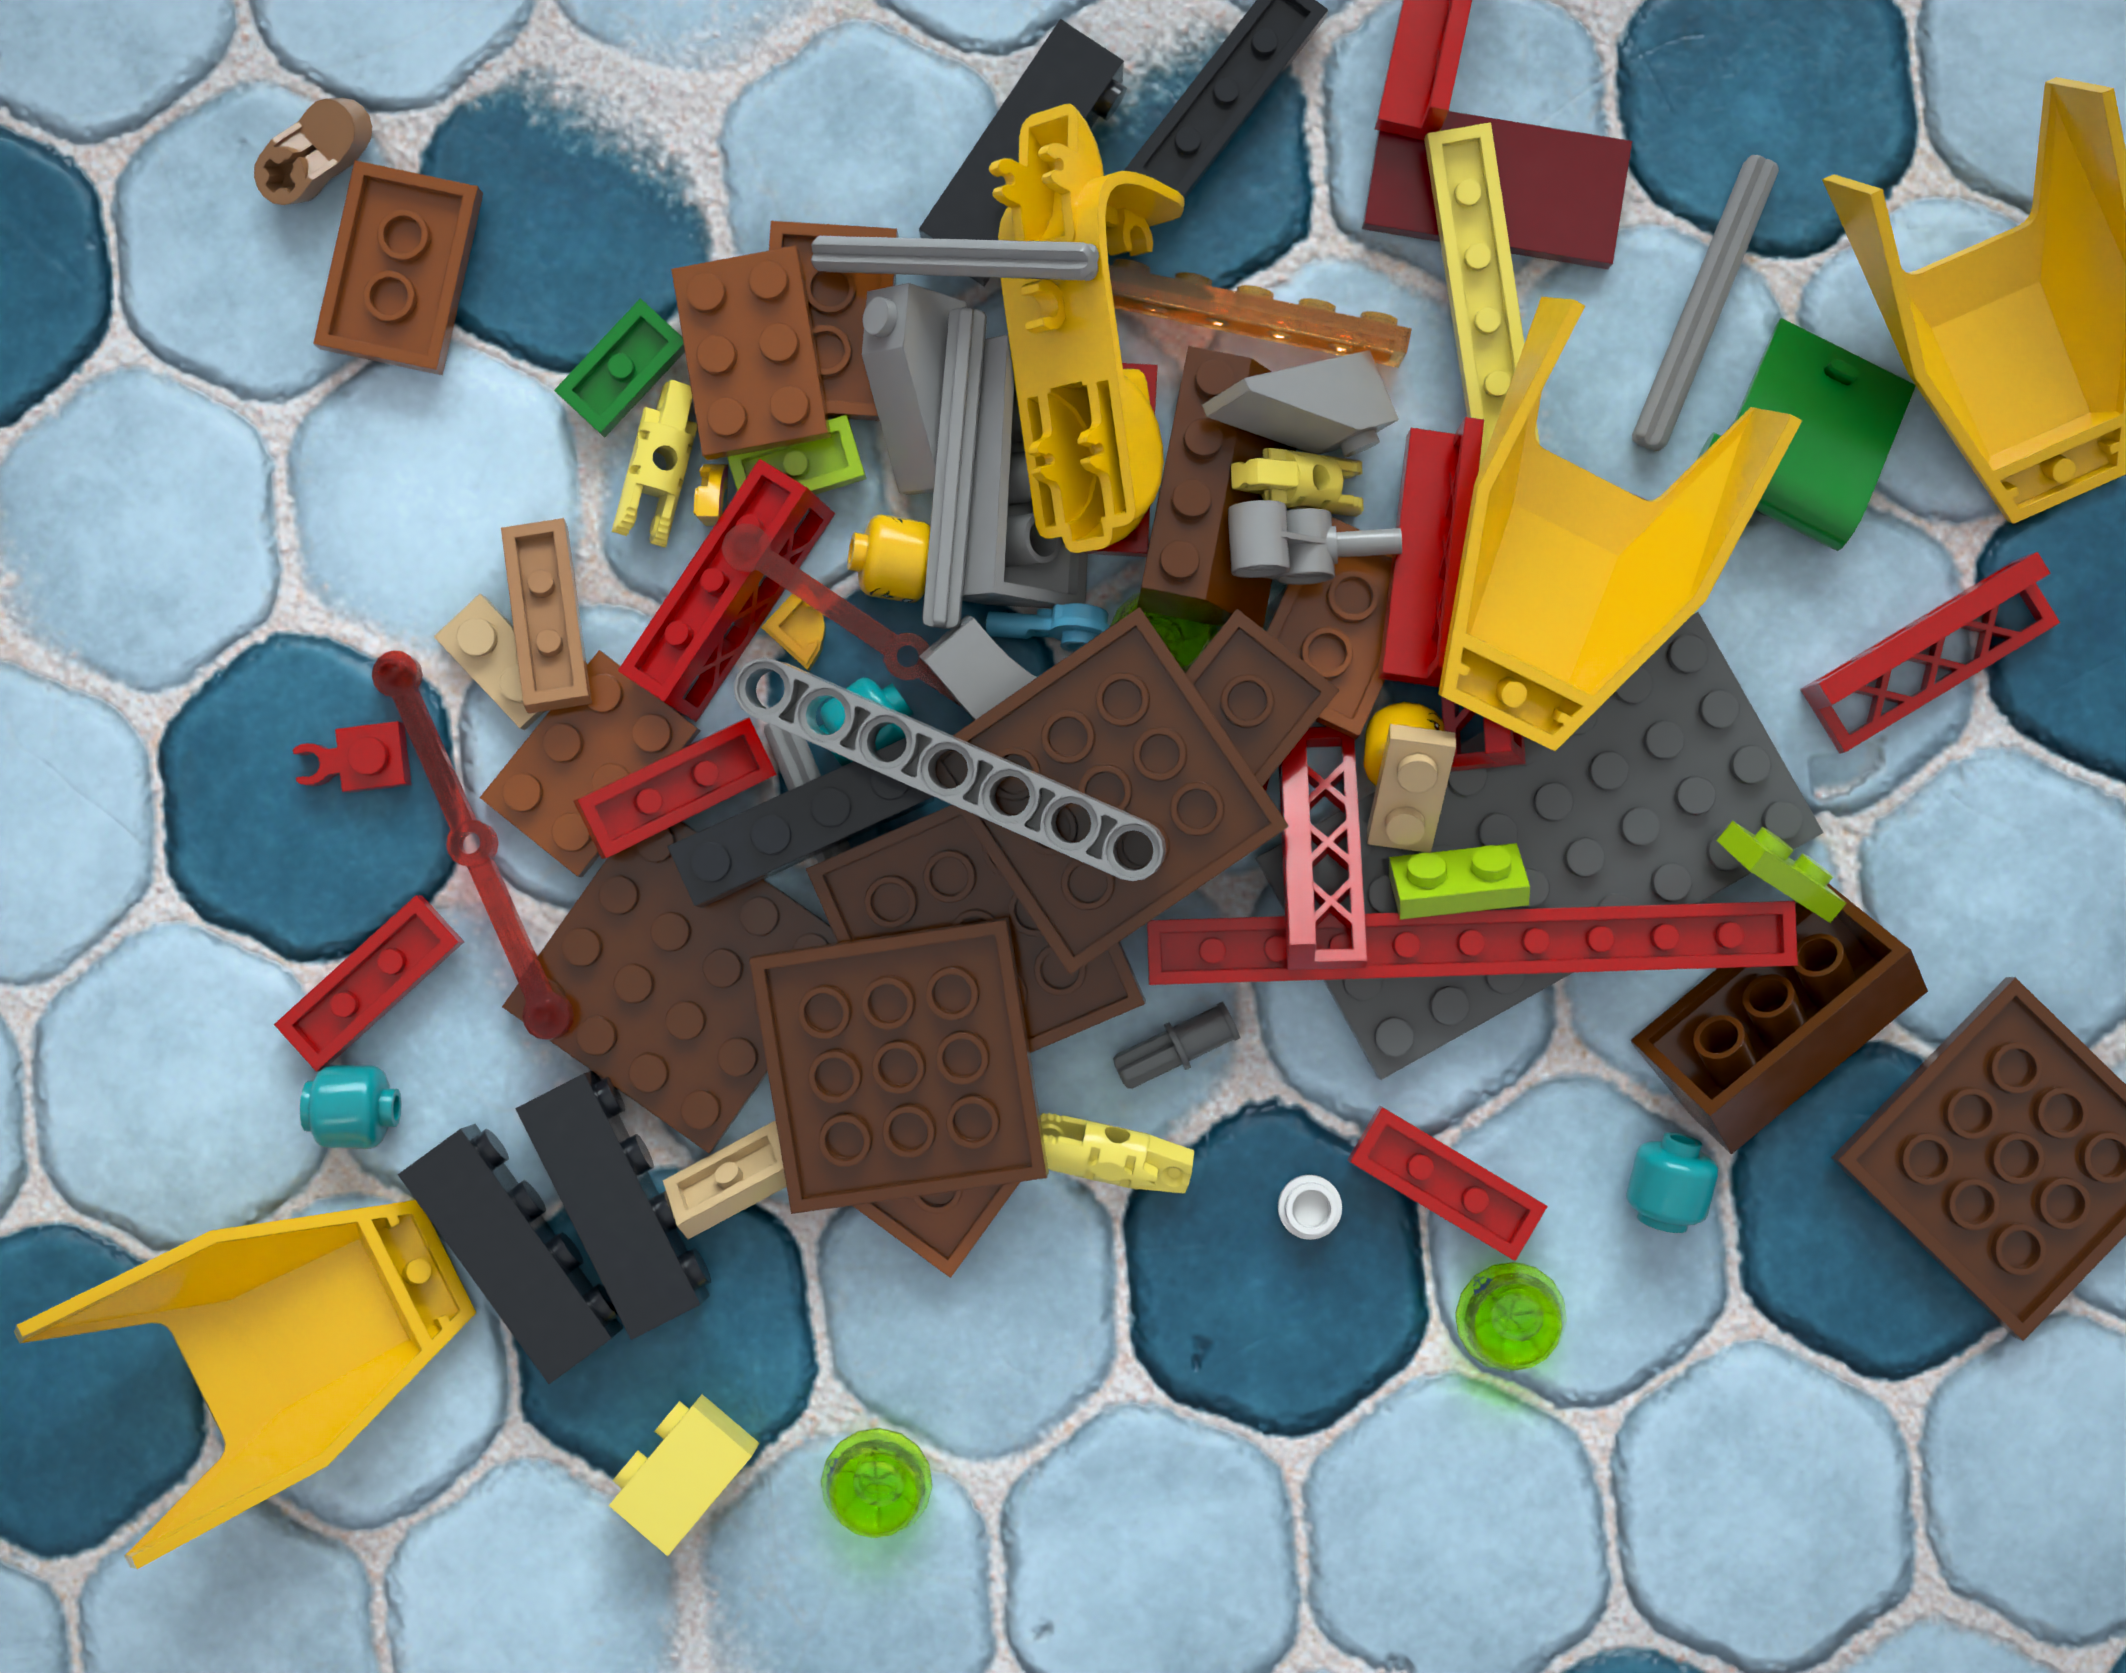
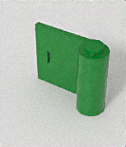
[1697,318,1916,551]

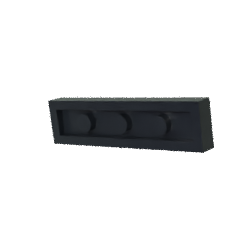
[1125,0,1328,201]

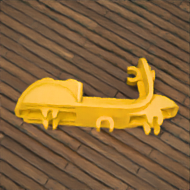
[989,104,1185,553]

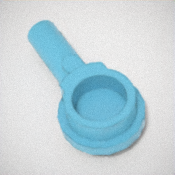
[986,603,1111,653]

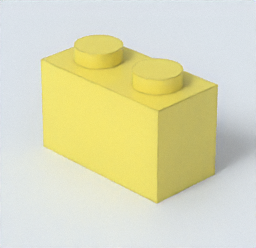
[608,1394,760,1556]

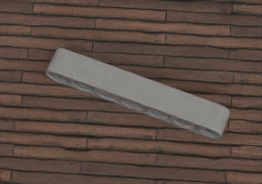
[734,658,1166,881]

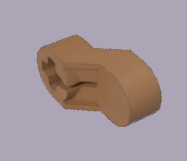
[254,98,372,205]

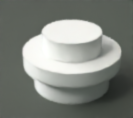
[1278,1175,1342,1240]

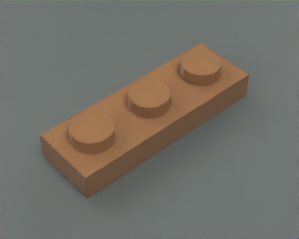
[501,518,592,714]

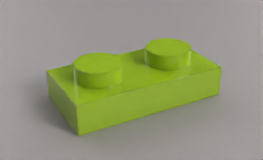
[727,414,867,495]
[1716,820,1847,923]
[1389,843,1530,919]

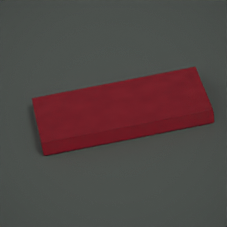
[1362,111,1632,269]

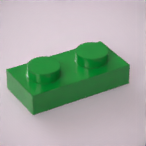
[554,298,685,438]

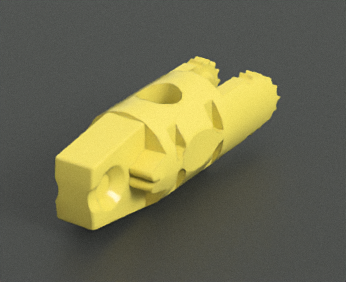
[611,380,698,548]
[1231,448,1364,517]
[1040,1113,1194,1194]

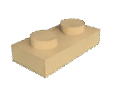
[434,594,545,730]
[1367,724,1456,853]
[663,1121,787,1239]

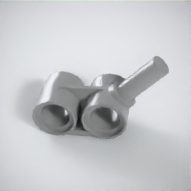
[1228,500,1402,585]

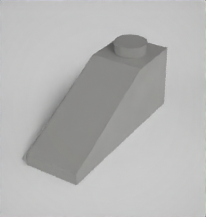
[862,283,967,495]
[1202,350,1399,457]

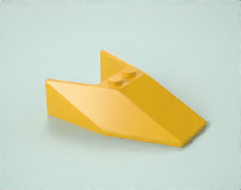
[1822,77,2126,524]
[1438,296,1803,751]
[14,1200,476,1569]

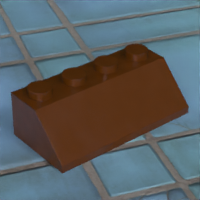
[1137,346,1296,629]
[1630,883,1928,1154]

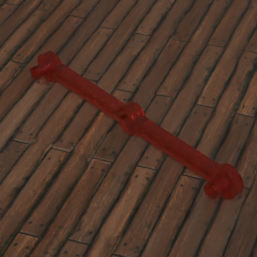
[722,524,964,709]
[372,650,574,1040]

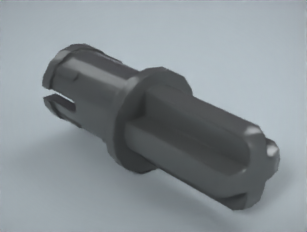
[1113,1001,1240,1089]

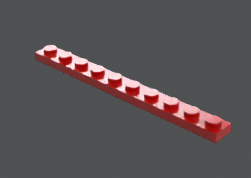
[1146,901,1798,985]

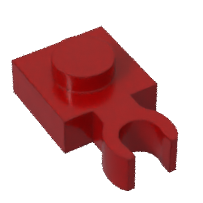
[293,721,411,793]

